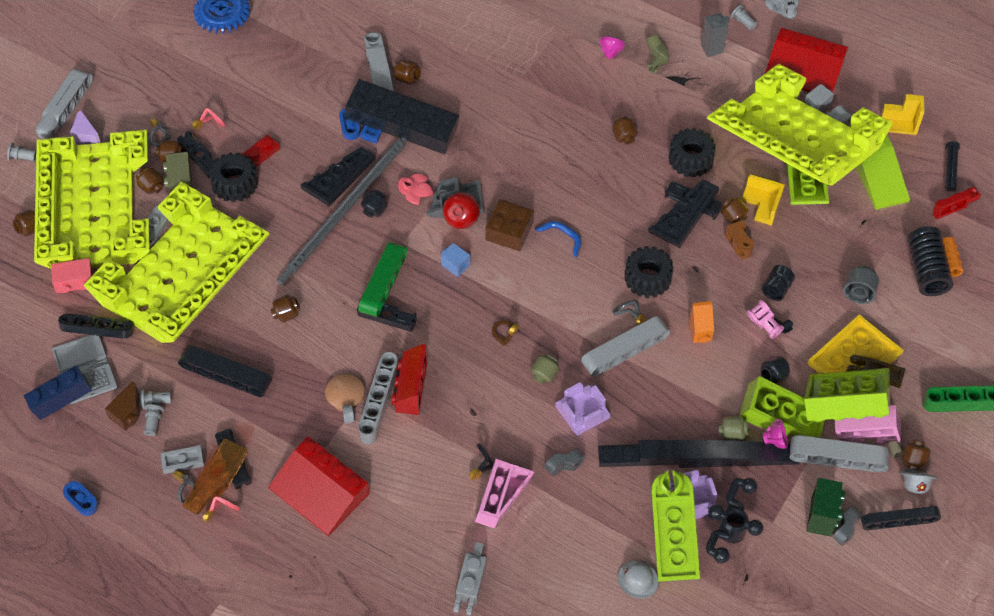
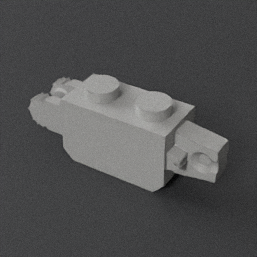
[453,542,487,615]

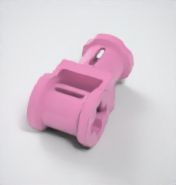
[746,300,784,339]

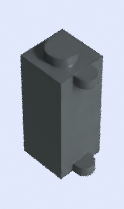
[701,13,730,57]

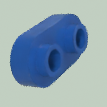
[339,108,360,140]
[63,481,98,516]

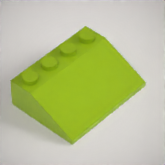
[804,368,890,422]

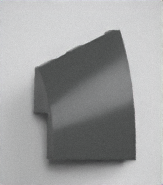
[426,176,485,218]

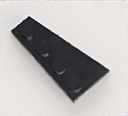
[301,147,376,207]
[648,179,719,248]

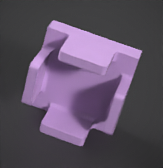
[555,382,610,436]
[670,470,717,519]

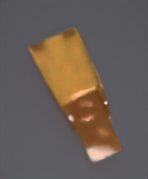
[183,439,248,515]

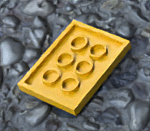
[807,314,904,374]

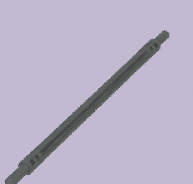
[277,137,407,285]

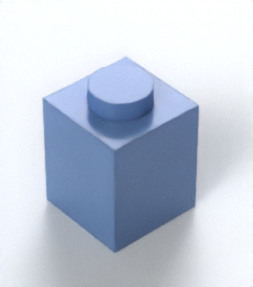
[441,243,470,277]

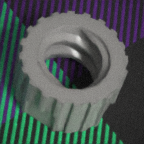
[342,405,354,424]

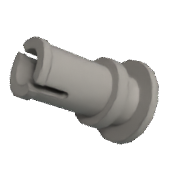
[730,5,758,31]
[7,142,37,162]
[140,389,171,409]
[143,404,164,436]

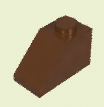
[105,381,139,431]

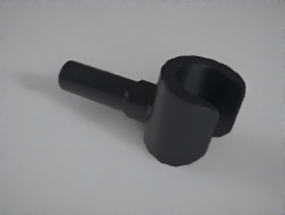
[774,317,793,334]

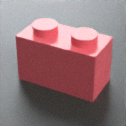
[51,258,93,293]

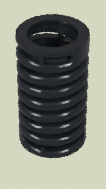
[907,226,954,296]

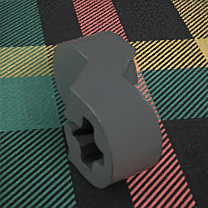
[544,448,586,476]
[833,506,862,546]

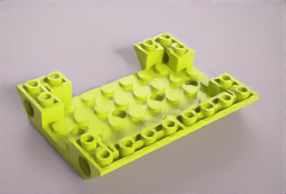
[707,64,892,186]
[34,130,150,268]
[84,182,270,343]

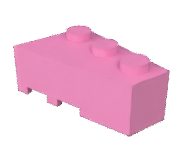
[835,405,902,445]
[475,459,534,528]

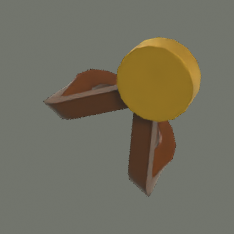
[492,320,520,346]

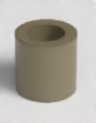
[887,440,903,458]

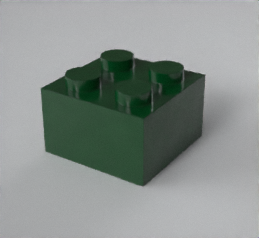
[806,478,845,537]

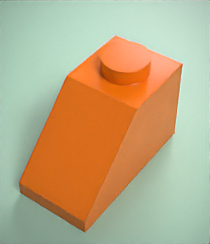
[689,301,714,343]

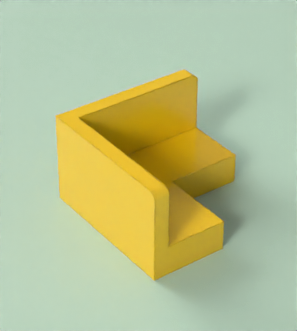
[881,94,924,135]
[742,174,785,226]

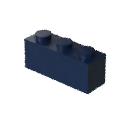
[23,365,92,420]

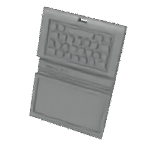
[51,335,117,405]

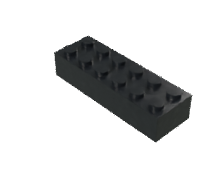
[345,79,459,155]

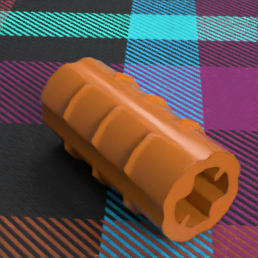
[943,237,964,277]

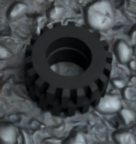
[668,128,716,177]
[209,152,258,202]
[625,246,674,298]

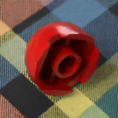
[442,192,480,229]

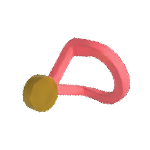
[192,108,226,130]
[203,497,240,523]

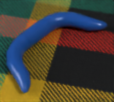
[535,221,581,257]

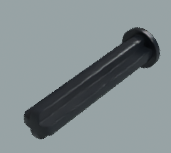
[945,141,960,192]

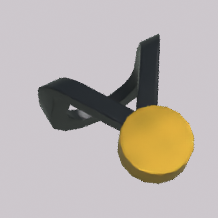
[469,443,494,480]

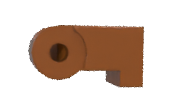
[725,220,754,259]

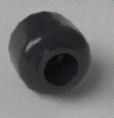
[361,190,388,218]
[760,356,790,384]

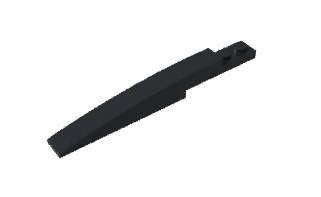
[598,440,800,468]

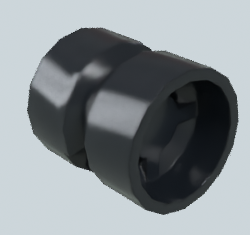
[761,265,795,301]

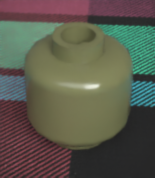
[530,354,559,384]
[719,415,749,441]

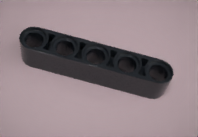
[178,345,272,397]

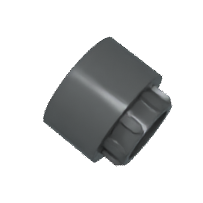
[843,266,880,304]

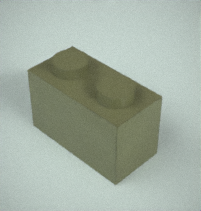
[163,152,192,193]

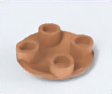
[325,374,365,411]

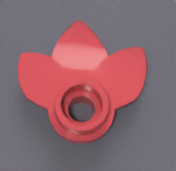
[398,174,433,205]

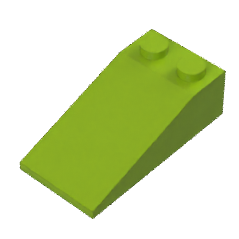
[855,135,910,210]
[786,163,829,205]
[739,376,825,438]

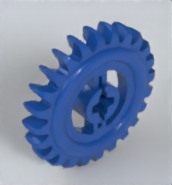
[193,0,250,34]

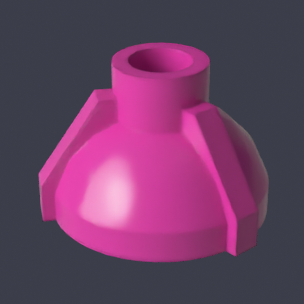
[600,37,625,59]
[763,419,788,449]

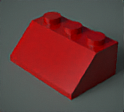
[392,344,427,415]

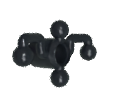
[706,478,764,564]

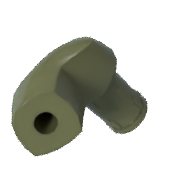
[646,34,669,74]

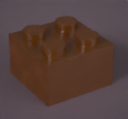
[485,199,534,251]

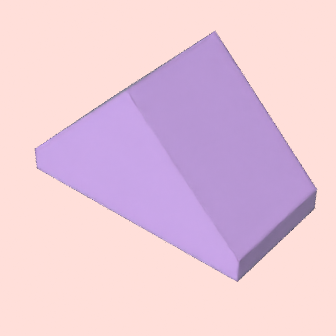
[70,111,101,144]

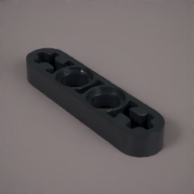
[58,314,133,339]
[860,506,941,530]

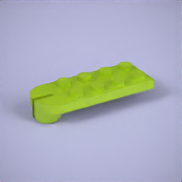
[652,470,701,582]

